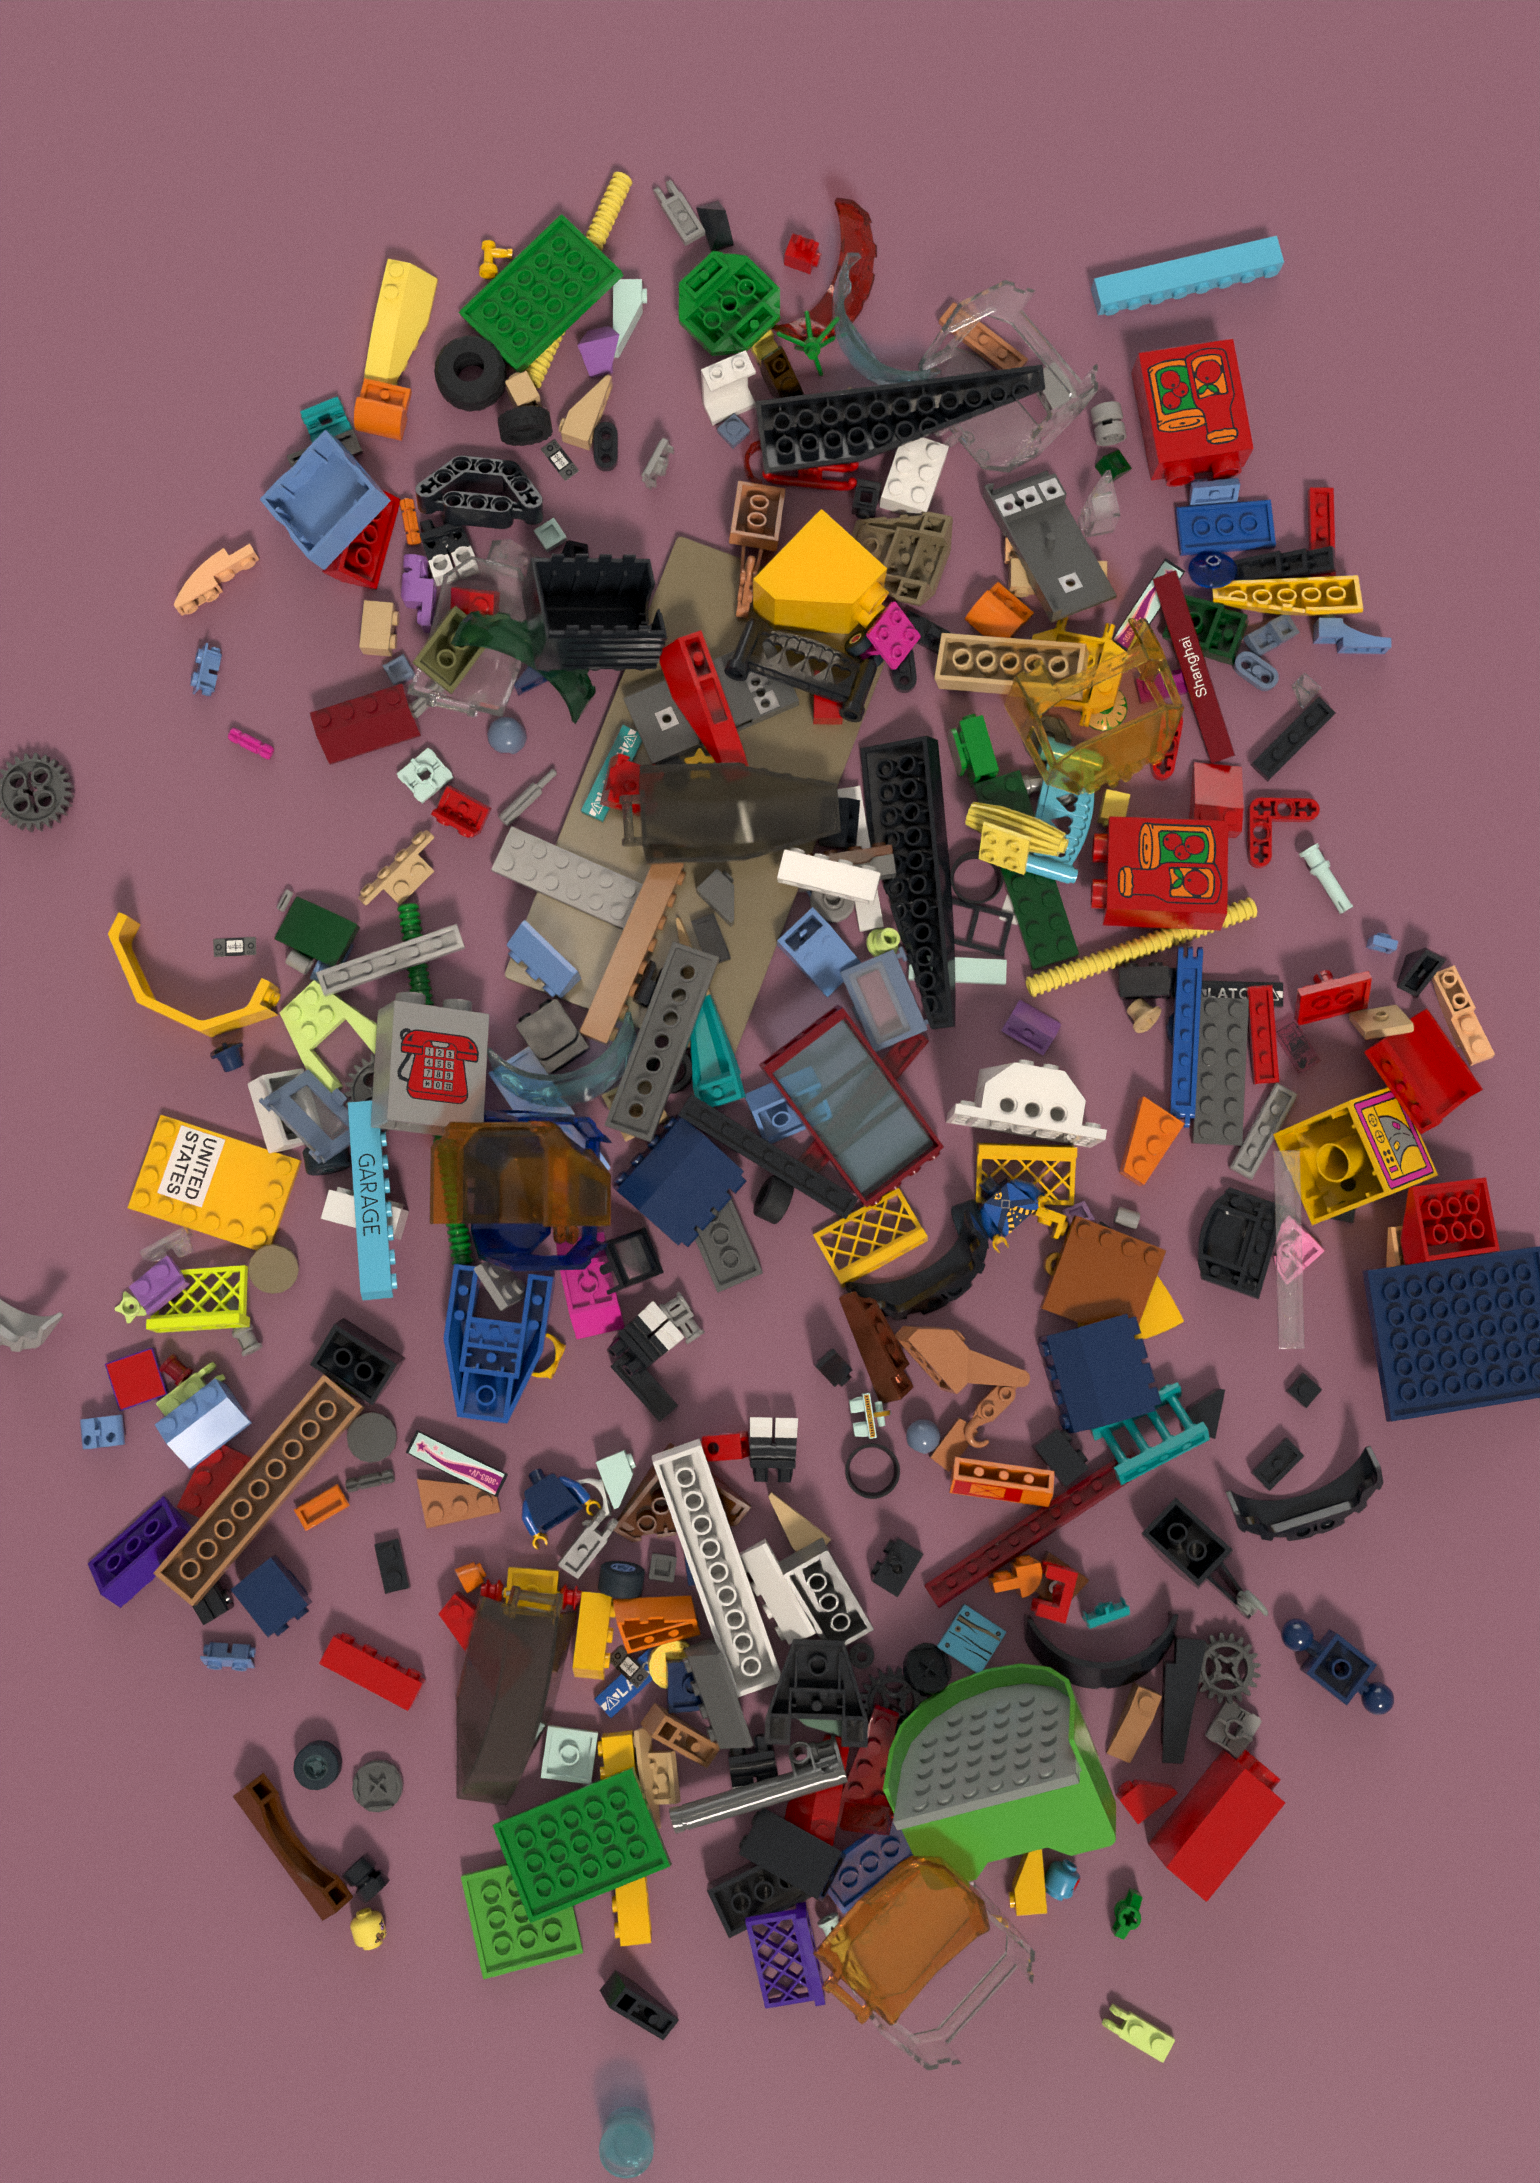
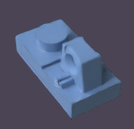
[1189,478,1240,506]

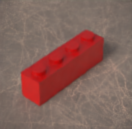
[319,1632,426,1711]

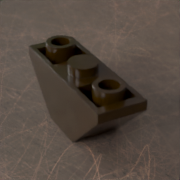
[761,346,805,399]

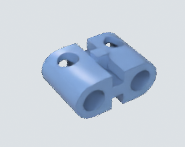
[80,1414,125,1450]

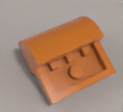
[354,378,412,441]
[964,582,1034,638]
[988,1555,1042,1598]

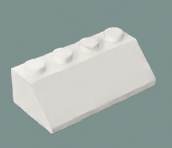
[740,1538,816,1645]

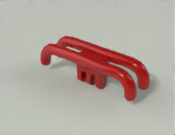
[762,462,859,491]

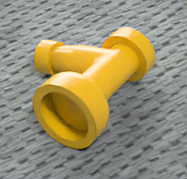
[479,240,512,279]

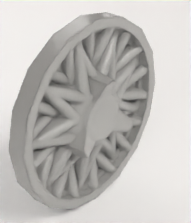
[810,891,855,923]

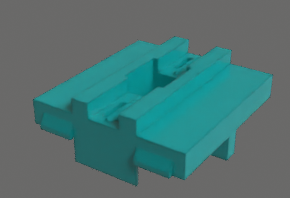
[300,396,353,443]
[1081,1597,1131,1629]

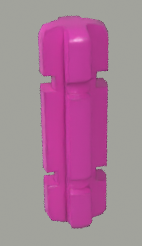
[228,728,274,760]

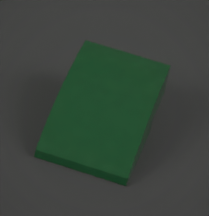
[1162,594,1249,666]
[274,896,360,967]

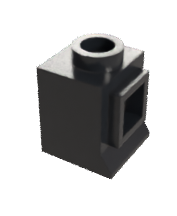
[851,478,881,519]

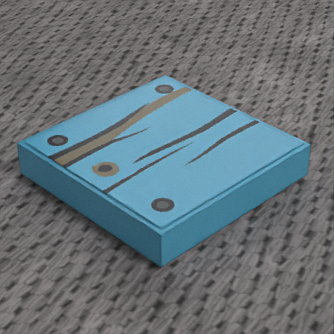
[937,1604,1006,1673]

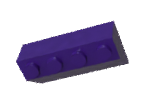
[88,1496,192,1608]

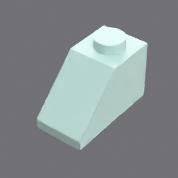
[596,1450,636,1509]

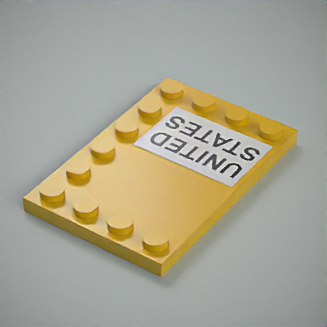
[127,1115,302,1250]

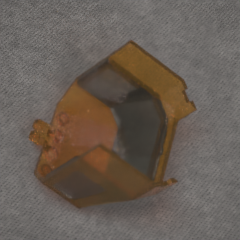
[430,1121,611,1245]

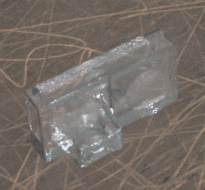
[139,1227,194,1262]

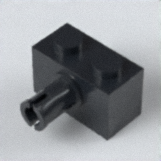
[870,1536,924,1598]

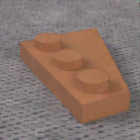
[417,1479,501,1528]

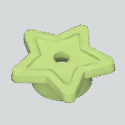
[115,1291,147,1323]

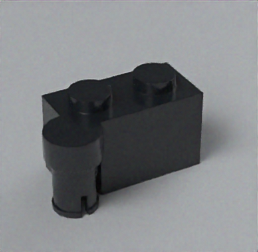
[1119,962,1176,1000]

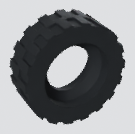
[498,406,553,446]

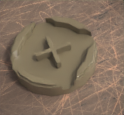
[248,1244,299,1294]

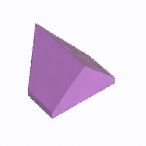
[578,326,620,378]

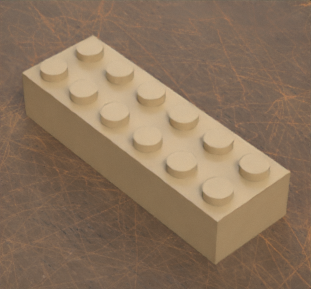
[934,633,1089,700]

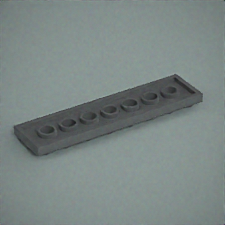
[604,941,720,1143]

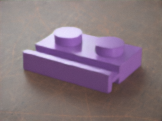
[129,1256,190,1316]

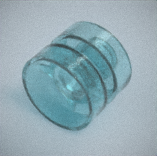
[599,2107,655,2179]

